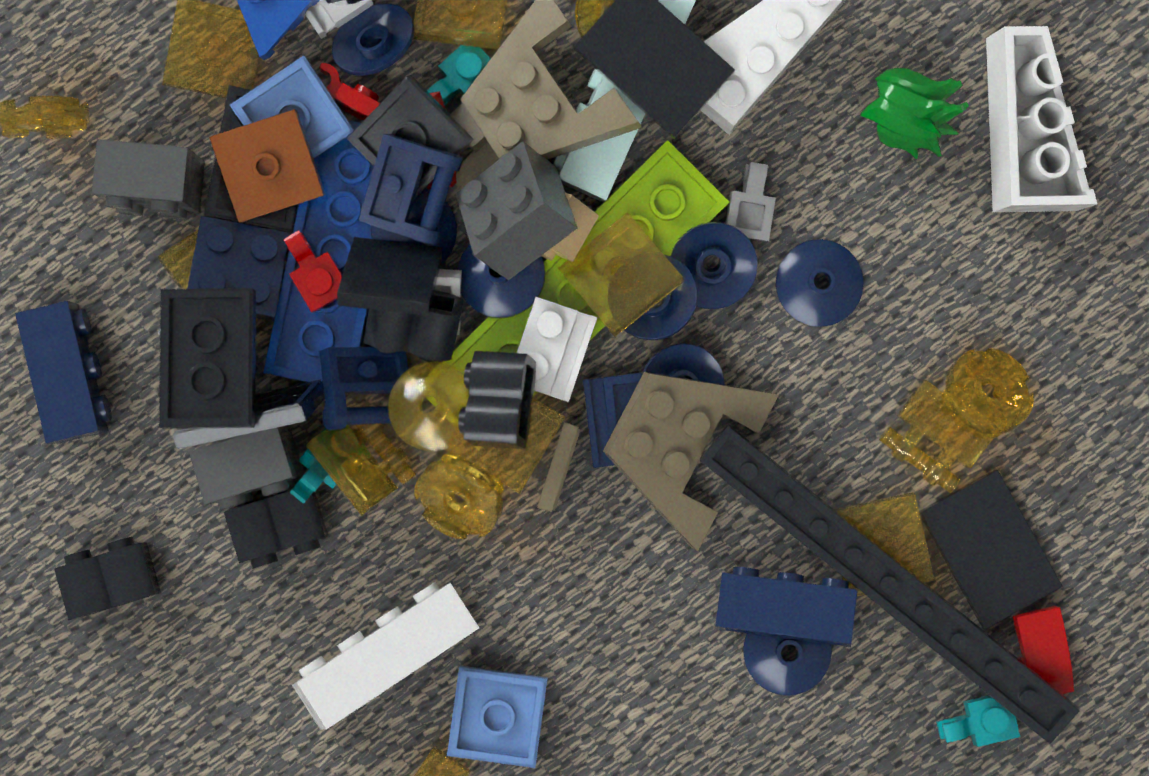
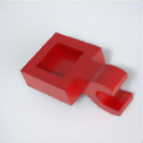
[319,63,381,122]
[283,230,342,313]

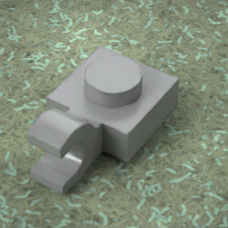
[725,162,776,242]

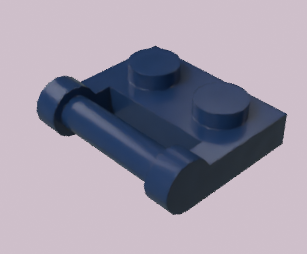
[358,133,463,245]
[319,347,413,430]

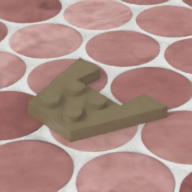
[460,0,643,160]
[603,372,779,551]

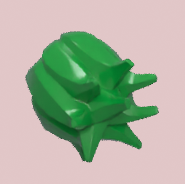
[860,67,969,159]

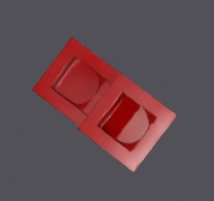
[1013,606,1074,694]

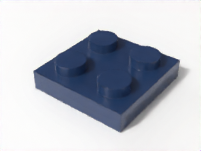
[187,216,290,321]

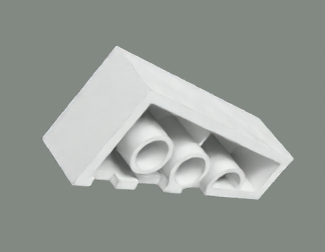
[701,0,845,135]
[986,26,1097,212]
[292,582,479,730]

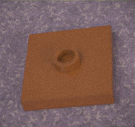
[209,109,326,223]

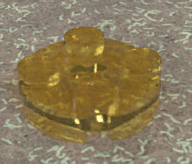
[0,96,90,139]
[942,348,1034,439]
[414,453,504,539]

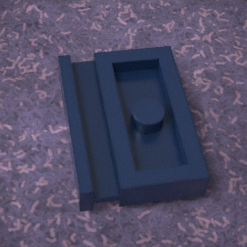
[583,373,642,468]

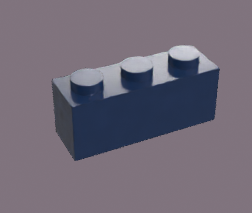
[15,301,112,444]
[715,567,857,647]

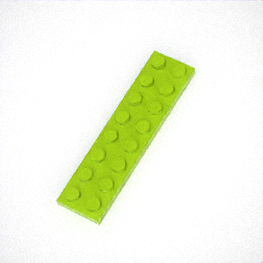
[417,140,730,451]

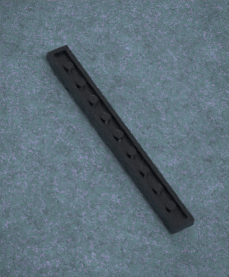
[700,424,1080,744]

